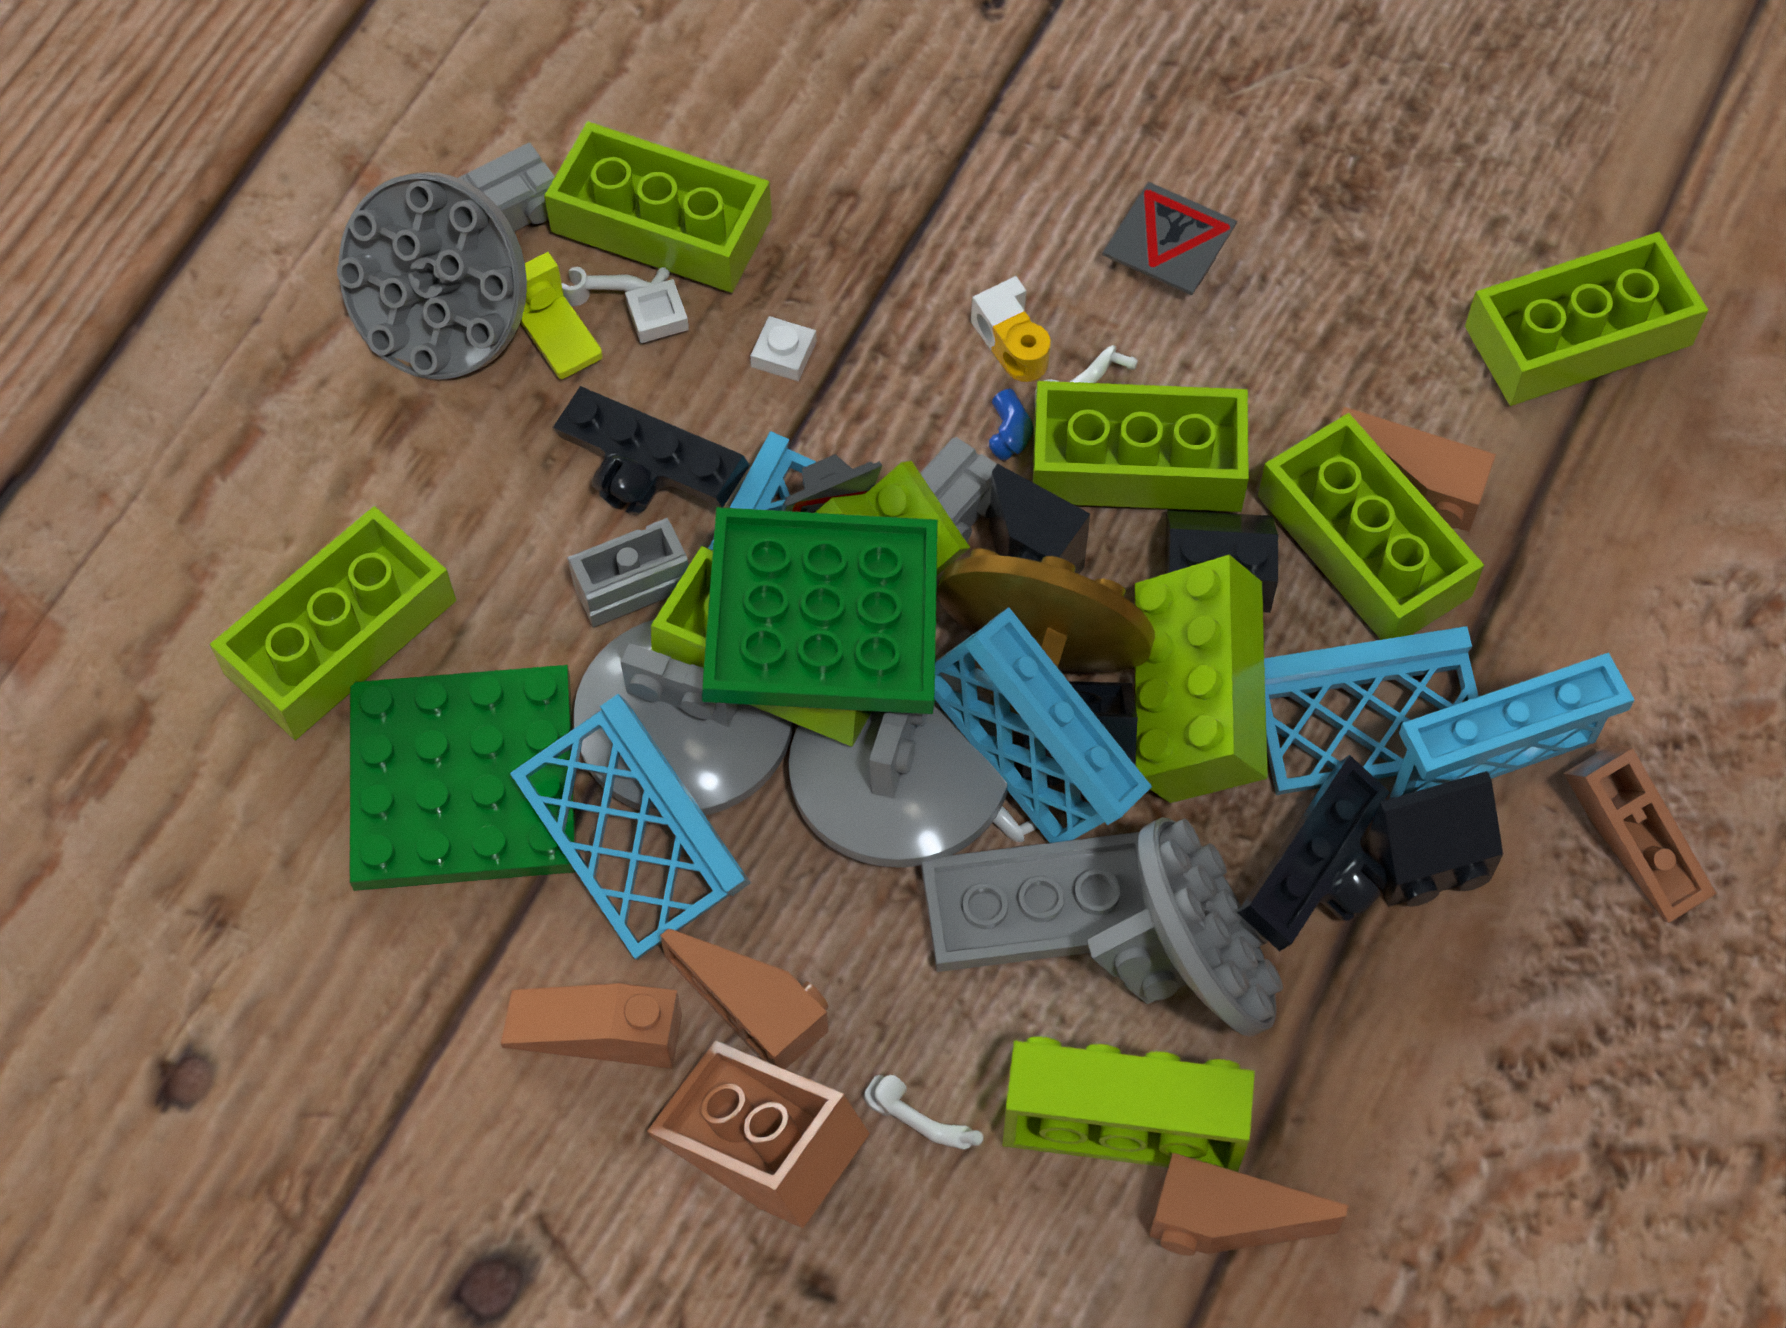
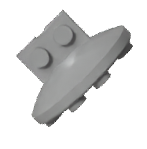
[337,172,527,379]
[574,619,793,817]
[789,672,1008,868]
[1087,817,1283,1037]

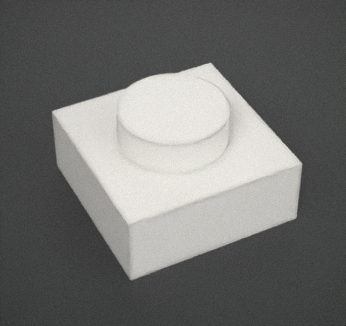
[625,279,689,343]
[750,316,817,382]

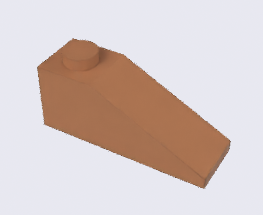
[1340,407,1496,532]
[1563,745,1717,923]
[660,928,829,1069]
[501,983,682,1069]
[1149,1153,1349,1256]

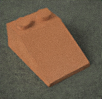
[647,1040,870,1229]

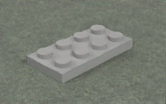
[921,832,1147,972]

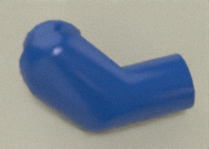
[989,388,1034,461]

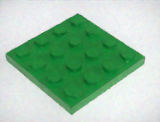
[702,507,938,714]
[350,665,576,891]

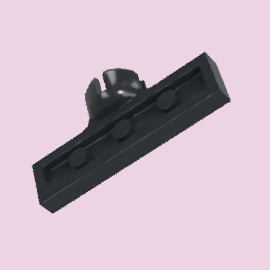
[553,386,750,515]
[1237,755,1390,951]

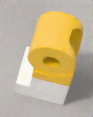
[971,276,1051,382]

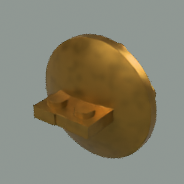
[937,548,1155,715]

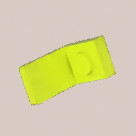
[520,252,603,379]

